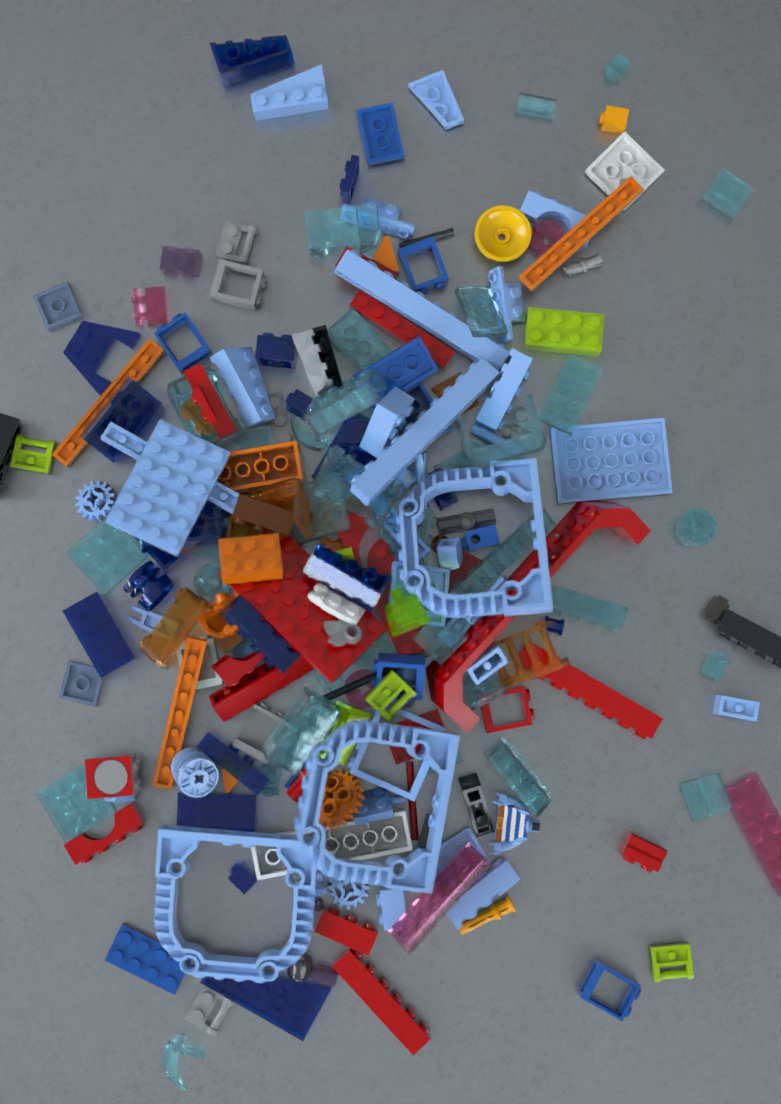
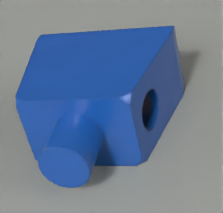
[460,524,500,553]

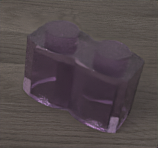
[159,246,202,279]

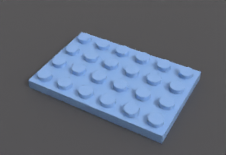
[550,418,673,504]
[105,419,231,557]

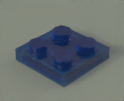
[339,155,360,205]

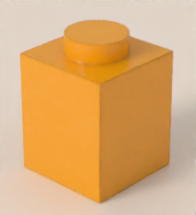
[599,105,629,134]

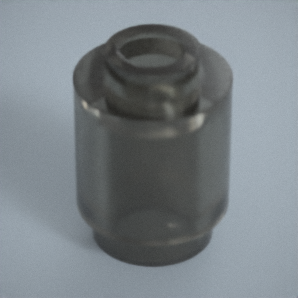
[703,595,730,625]

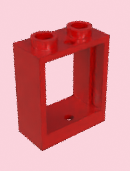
[478,686,535,733]

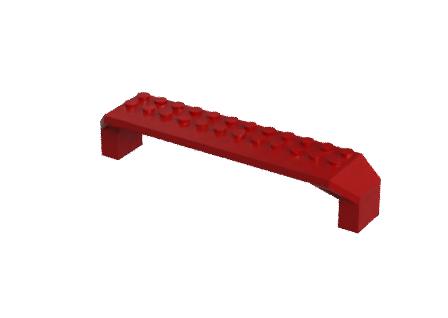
[425,501,651,733]

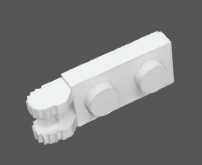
[308,583,365,625]

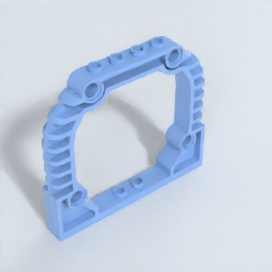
[396,458,553,618]
[294,720,460,894]
[154,824,318,983]

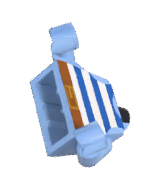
[489,792,540,855]

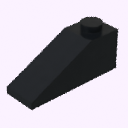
[458,773,494,838]

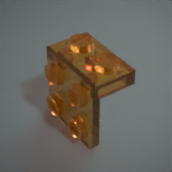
[180,397,214,436]

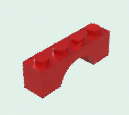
[211,622,287,687]
[64,801,146,865]

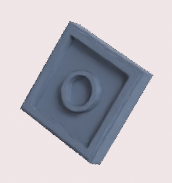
[33,281,83,331]
[59,660,107,707]

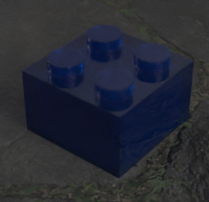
[255,333,298,369]

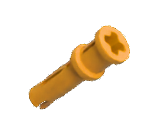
[459,896,516,935]

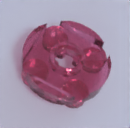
[528,221,565,258]
[344,669,374,708]

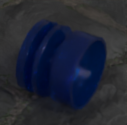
[123,560,175,612]

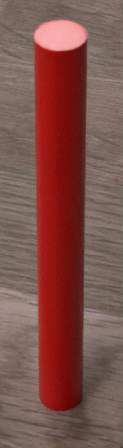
[406,761,419,840]

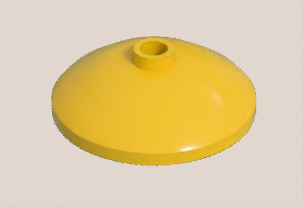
[475,205,531,262]

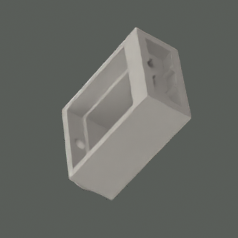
[210,259,267,311]

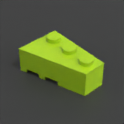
[318,700,372,766]

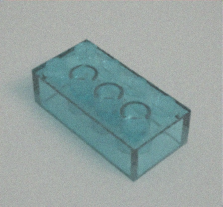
[327,307,393,373]
[303,368,387,436]
[261,686,342,776]

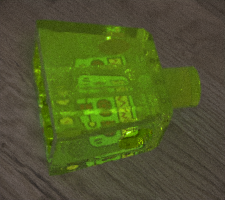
[385,587,431,638]

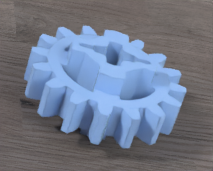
[75,480,117,522]
[327,877,370,910]

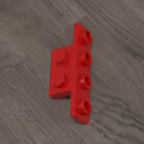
[184,363,237,440]

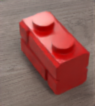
[620,832,667,873]

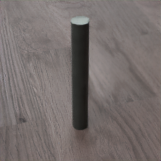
[399,228,455,248]

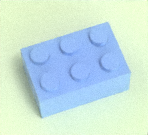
[359,387,415,458]

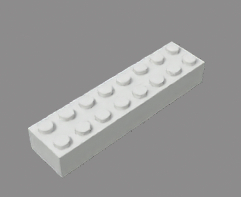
[251,808,413,880]

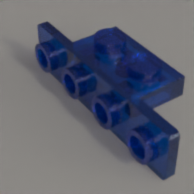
[197,732,269,795]

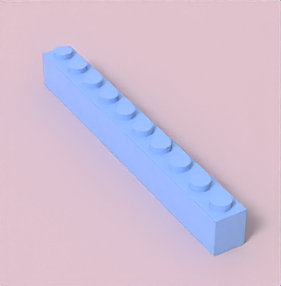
[334,249,510,371]
[350,357,499,506]

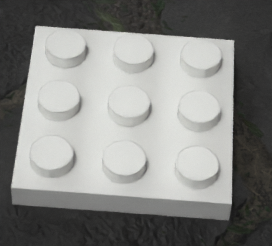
[584,131,665,211]

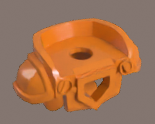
[200,590,263,639]

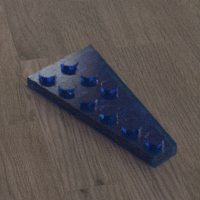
[200,976,332,1041]

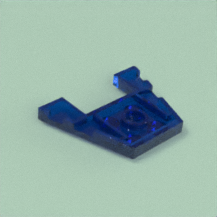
[63,321,142,396]

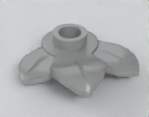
[324,619,362,646]

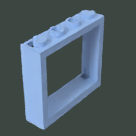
[348,703,446,802]

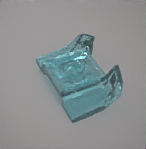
[304,202,380,259]

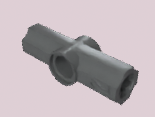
[436,508,496,534]

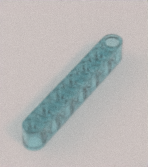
[448,508,556,595]

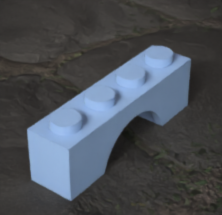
[520,191,589,246]

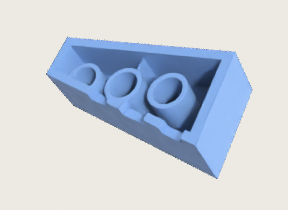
[250,64,329,121]
[210,347,275,428]
[475,348,533,433]
[442,858,521,930]

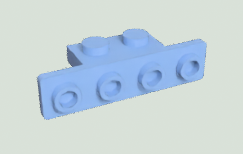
[340,197,415,240]
[489,266,526,344]

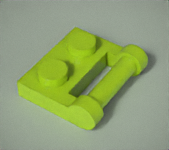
[10,434,56,474]
[365,670,417,722]
[650,942,694,983]

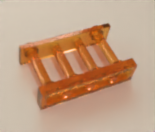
[493,619,570,691]

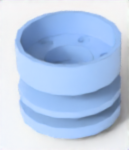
[171,747,219,798]

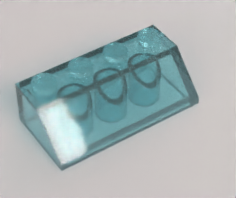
[483,739,552,818]

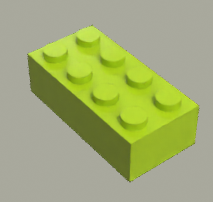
[523,307,605,357]

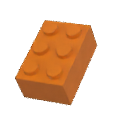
[218,534,283,585]

